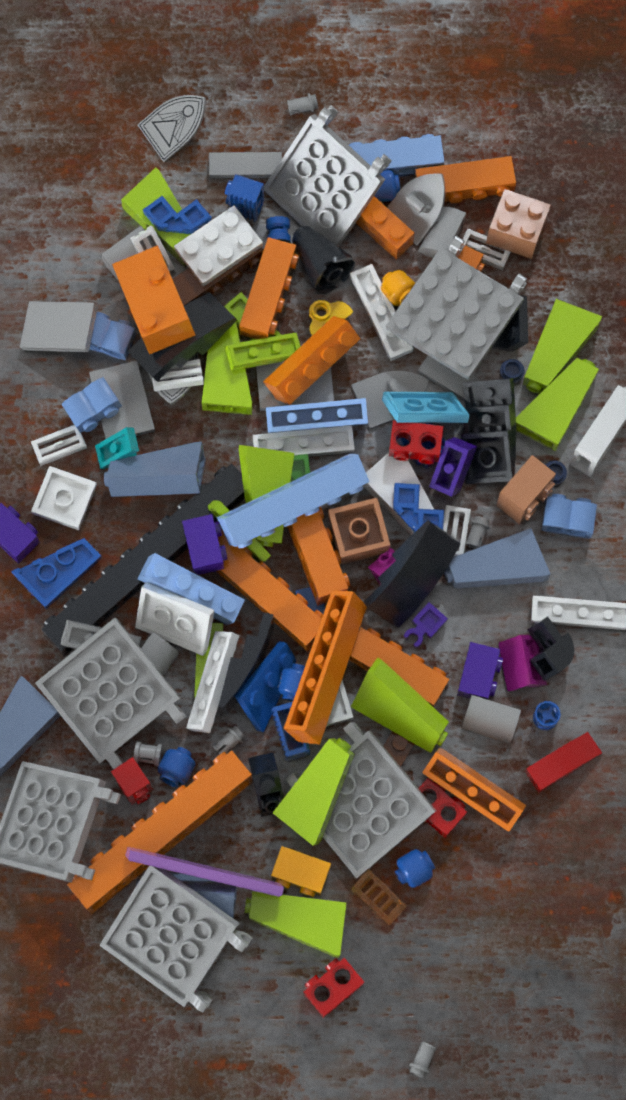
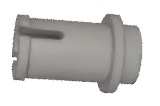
[287,93,318,116]
[465,516,490,549]
[212,726,245,754]
[409,1042,437,1078]

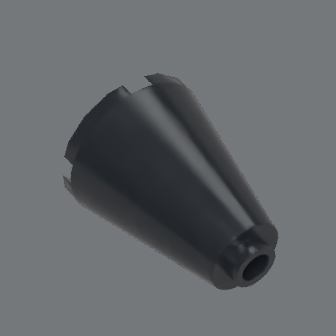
[292,226,355,293]

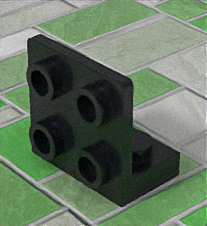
[492,295,528,352]

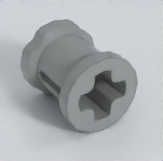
[133,740,162,767]

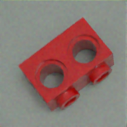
[389,420,443,464]
[111,757,153,805]
[418,778,467,839]
[303,958,365,1018]

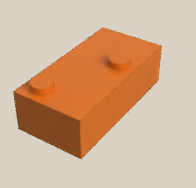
[112,245,196,355]

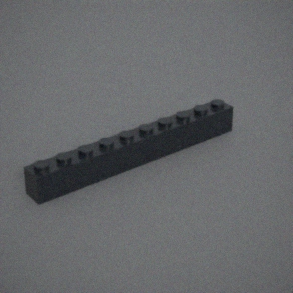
[41,463,245,656]

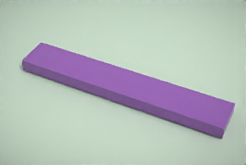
[125,847,284,897]

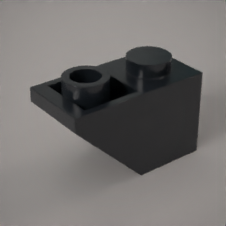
[248,752,284,817]

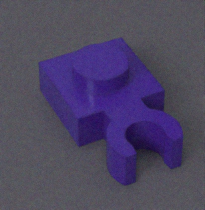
[403,602,448,649]

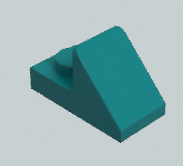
[95,427,139,469]

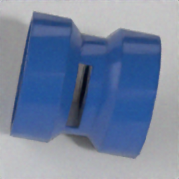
[266,216,291,243]
[533,701,561,731]

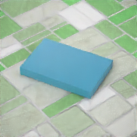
[382,392,469,423]

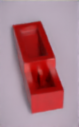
[525,732,602,793]

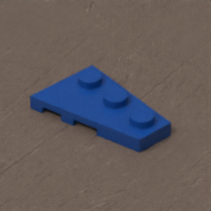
[11,538,102,609]
[235,641,297,733]

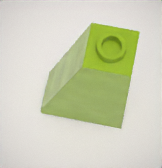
[121,168,191,266]
[522,299,602,393]
[202,322,253,415]
[516,358,599,451]
[239,445,295,547]
[351,658,449,753]
[273,738,355,846]
[245,891,346,958]

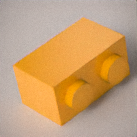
[271,846,331,898]

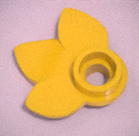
[309,300,353,335]

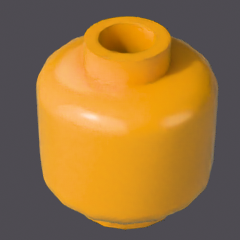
[380,270,415,307]

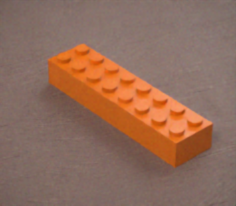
[67,750,253,915]

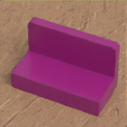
[498,635,547,691]

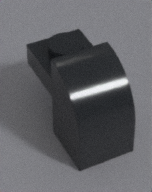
[527,616,574,681]

